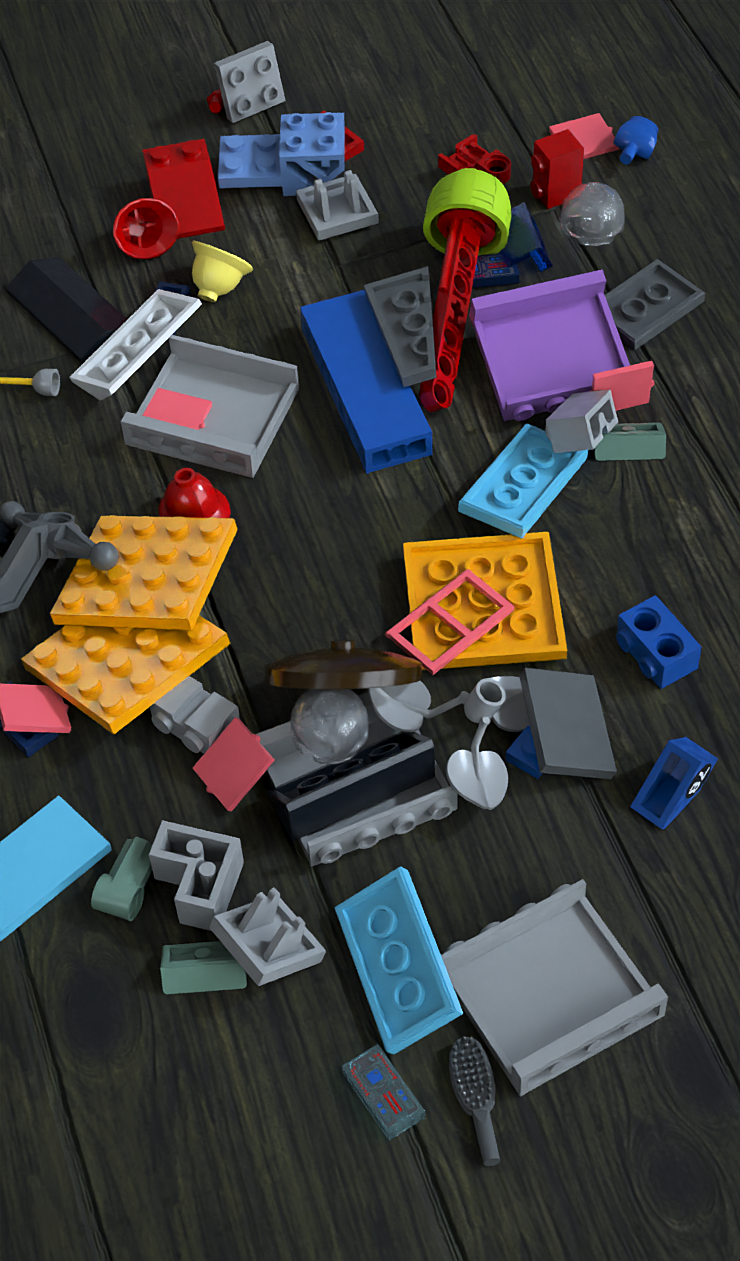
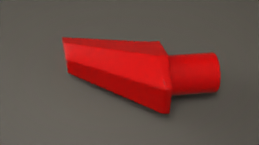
[206,89,224,113]

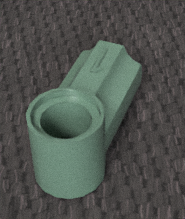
[91,837,152,921]

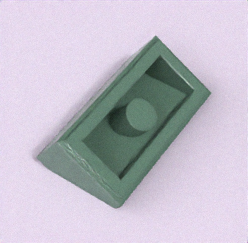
[594,423,666,461]
[160,941,247,994]

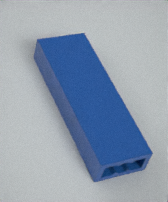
[300,290,432,474]

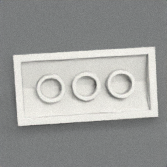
[69,289,202,401]

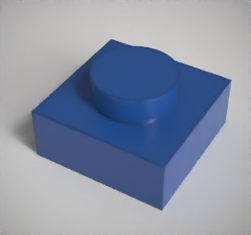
[506,725,543,779]

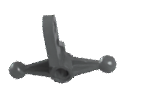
[0,501,119,613]

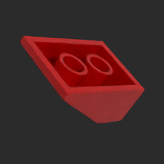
[142,139,225,239]

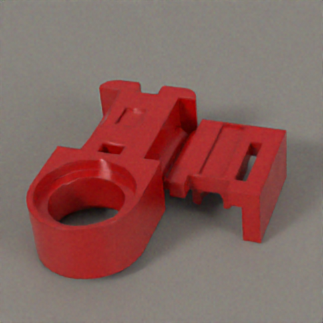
[438,134,511,184]

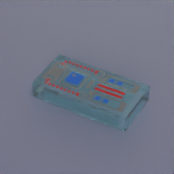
[341,1044,426,1140]

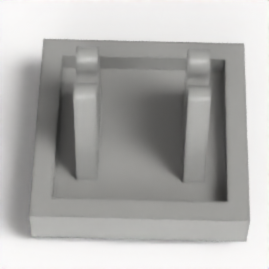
[214,41,286,123]
[296,170,379,241]
[209,888,326,986]

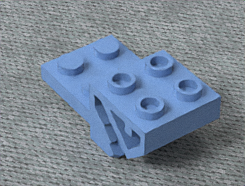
[218,112,345,196]

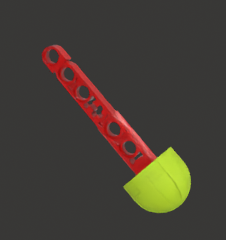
[419,168,511,412]

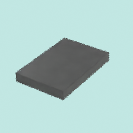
[605,259,705,351]
[519,668,617,779]

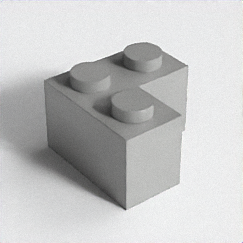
[149,820,244,931]

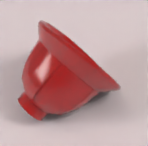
[113,198,180,259]
[158,468,231,518]

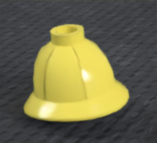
[191,241,253,303]

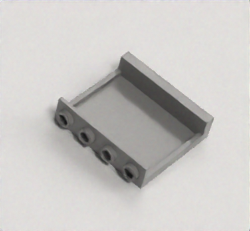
[121,335,299,478]
[256,692,458,867]
[441,879,668,1097]

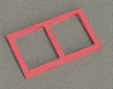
[385,569,514,675]

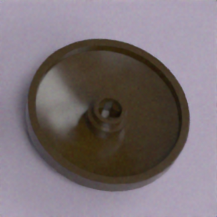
[265,640,422,689]

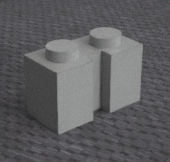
[545,389,618,453]
[150,676,240,754]

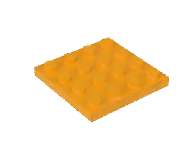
[50,515,238,630]
[403,532,567,670]
[21,615,230,735]

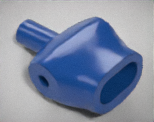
[613,116,658,164]

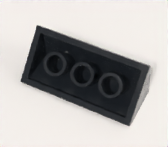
[266,731,435,841]

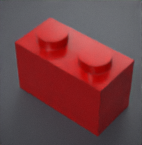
[530,129,584,209]

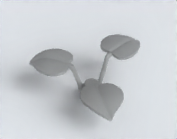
[368,676,530,810]

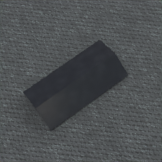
[6,257,127,363]

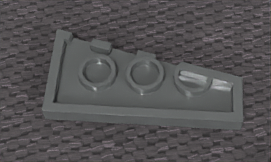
[364,266,437,388]

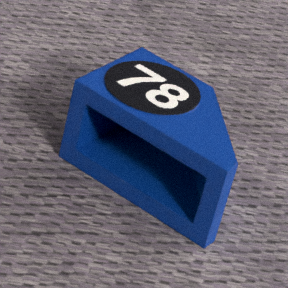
[630,737,718,829]

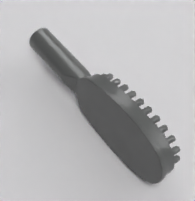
[449,1036,501,1166]

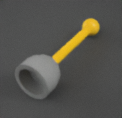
[0,368,60,396]

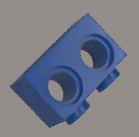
[616,595,702,689]

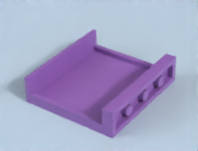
[469,270,630,421]

